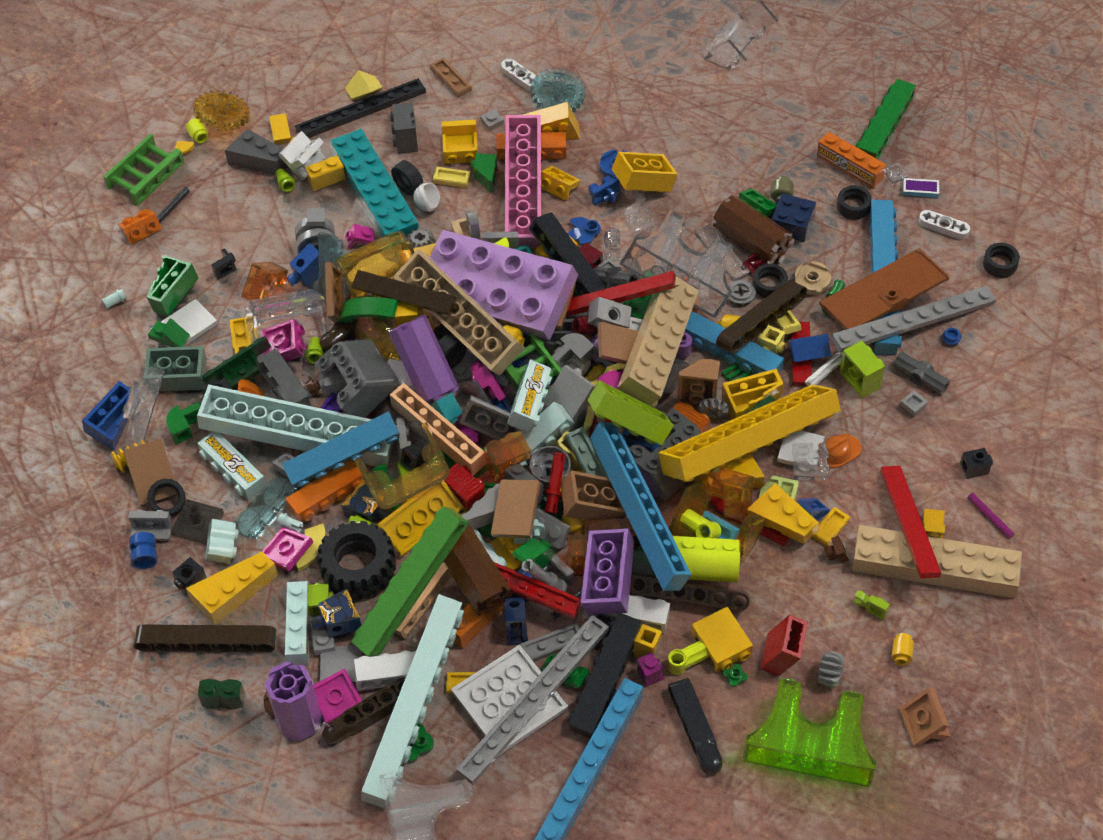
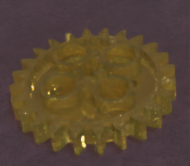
[193,90,250,132]

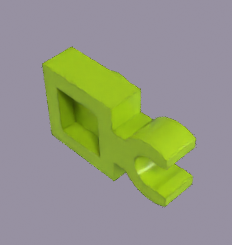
[853,590,890,620]

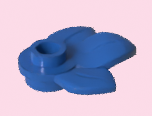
[568,217,601,245]

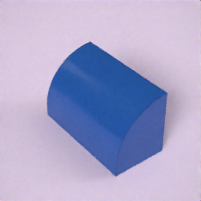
[787,334,831,362]

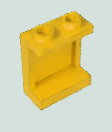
[441,119,478,164]
[691,607,753,672]

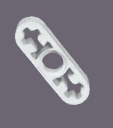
[501,59,541,92]
[919,210,970,240]

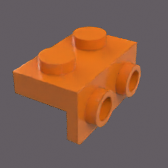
[118,209,162,244]

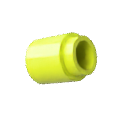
[186,118,208,144]

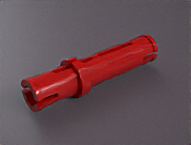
[544,452,566,513]

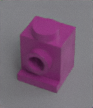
[637,653,665,687]

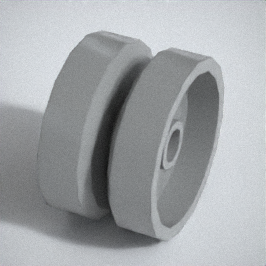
[295,218,337,259]

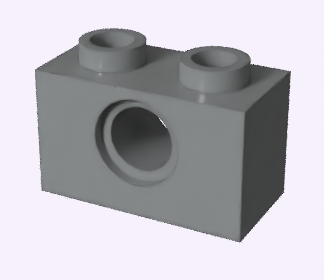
[588,297,631,328]

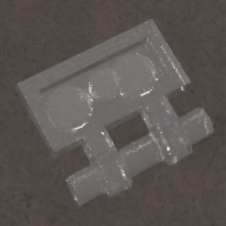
[792,443,830,481]

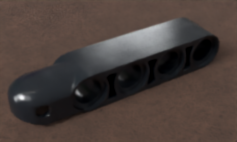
[668,678,723,774]

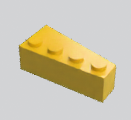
[186,552,278,625]

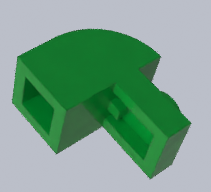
[166,403,200,445]

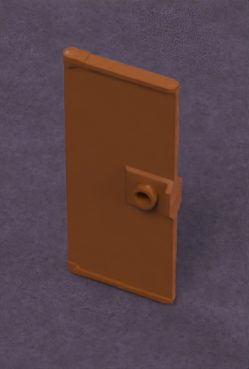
[819,248,949,330]

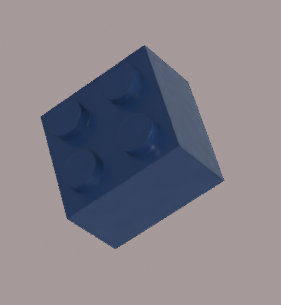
[772,193,816,242]

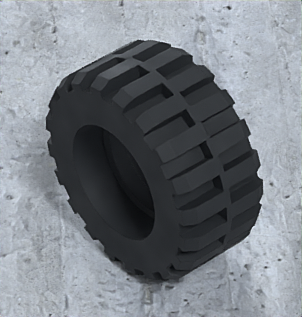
[317,521,396,600]

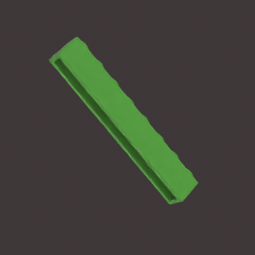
[351,506,469,657]

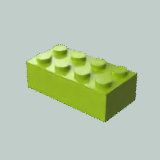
[588,380,674,446]

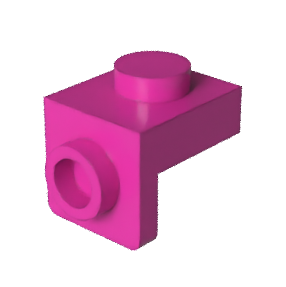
[345,224,375,248]

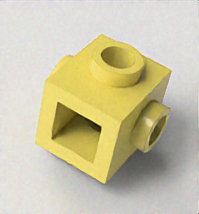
[757,325,786,355]

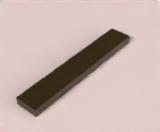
[351,270,457,316]

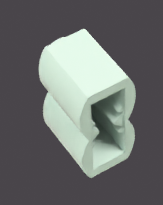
[205,519,238,564]

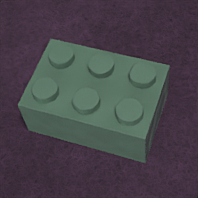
[144,346,207,392]

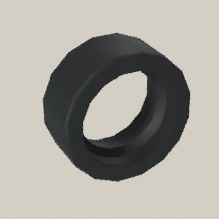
[391,160,424,195]
[837,185,872,219]
[983,242,1020,278]
[753,263,788,298]
[438,334,467,369]
[147,479,186,517]

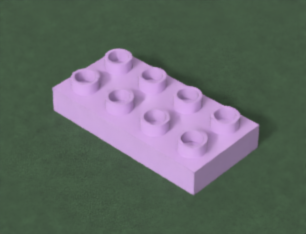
[430,230,578,341]

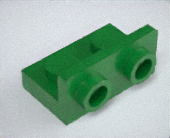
[738,188,777,216]

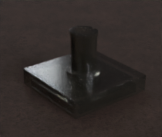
[171,499,224,545]

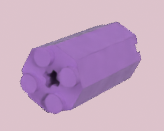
[388,315,458,403]
[265,661,322,741]

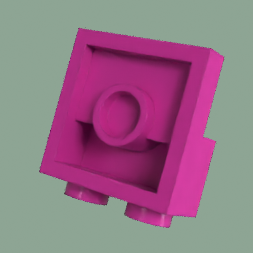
[262,319,306,362]
[470,360,506,401]

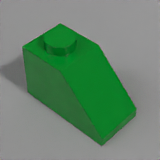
[471,153,498,193]
[512,538,556,569]

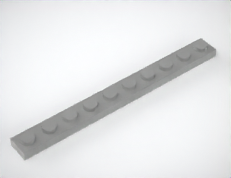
[830,286,996,353]
[456,615,609,785]

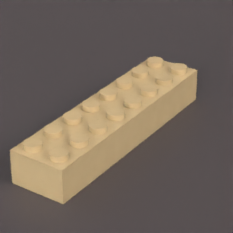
[393,249,525,376]
[617,271,699,406]
[852,525,1022,599]

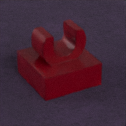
[742,253,766,278]

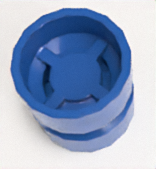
[129,532,158,569]

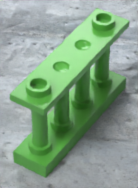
[103,134,184,206]
[502,333,562,393]

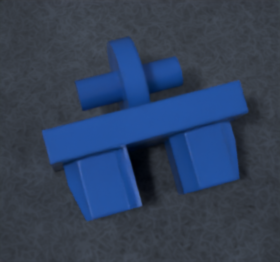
[588,175,621,206]

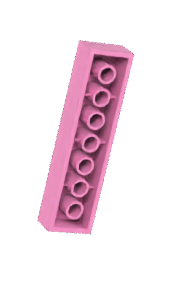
[505,115,541,248]

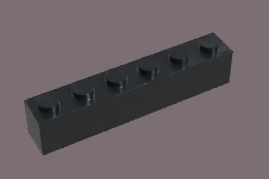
[529,212,607,312]
[567,612,642,739]

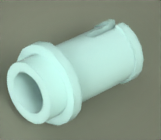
[102,289,127,309]
[276,513,303,533]

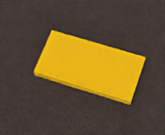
[377,476,464,556]

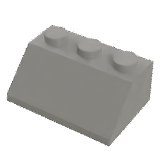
[459,395,521,444]

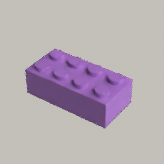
[581,529,635,615]

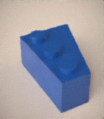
[82,381,136,451]

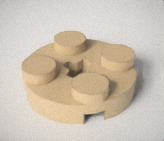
[794,262,831,296]

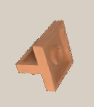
[899,687,951,746]

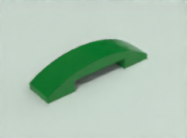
[338,297,399,323]

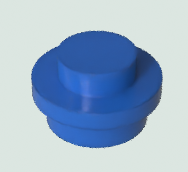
[942,328,961,345]

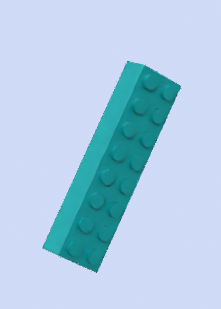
[330,128,419,249]

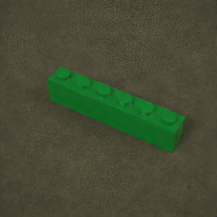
[855,79,916,159]

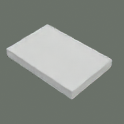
[151,299,218,347]

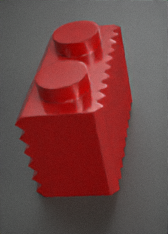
[441,462,485,509]

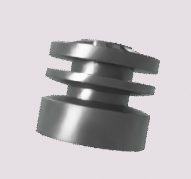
[530,446,571,497]

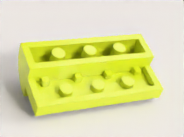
[656,536,740,583]

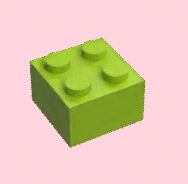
[840,340,885,398]

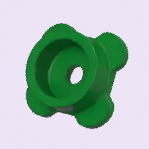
[723,664,748,687]

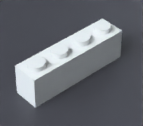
[584,595,670,634]
[354,651,440,691]

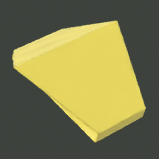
[345,70,383,101]

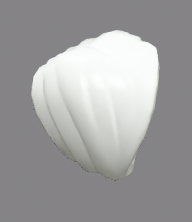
[413,183,440,212]

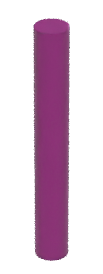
[967,493,1015,539]

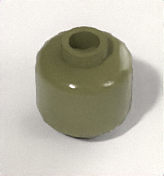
[770,176,794,203]

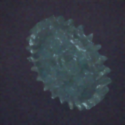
[530,67,586,113]

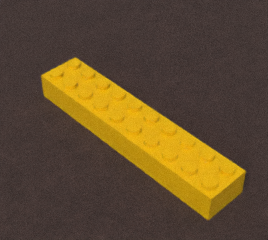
[658,384,841,482]

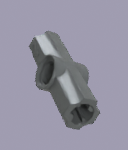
[593,267,639,288]
[893,352,950,395]

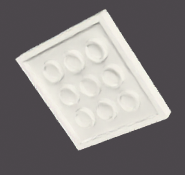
[451,644,568,755]

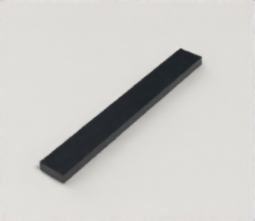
[295,78,426,138]

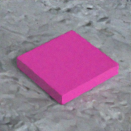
[262,527,313,571]
[313,668,362,725]

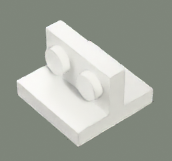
[278,131,325,181]

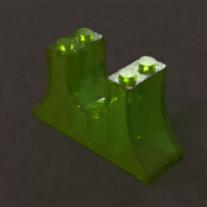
[743,678,877,788]

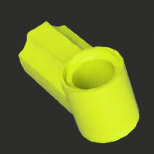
[680,509,722,539]
[668,641,709,675]

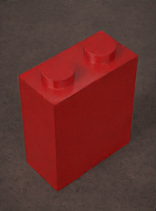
[760,614,808,676]

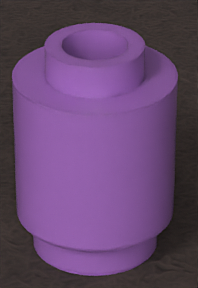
[676,332,692,359]

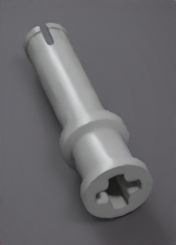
[522,559,567,592]

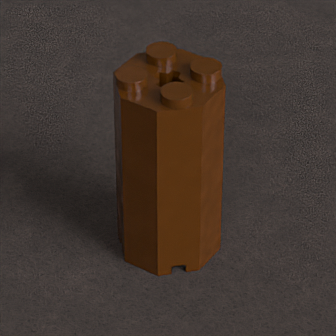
[713,195,795,264]
[443,524,512,616]

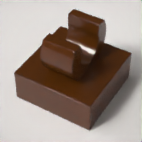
[824,535,849,563]

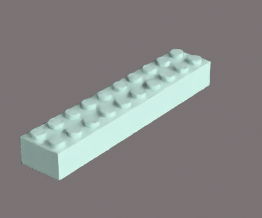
[197,384,396,466]
[361,594,464,809]

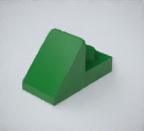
[148,318,190,347]

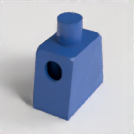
[286,243,325,286]

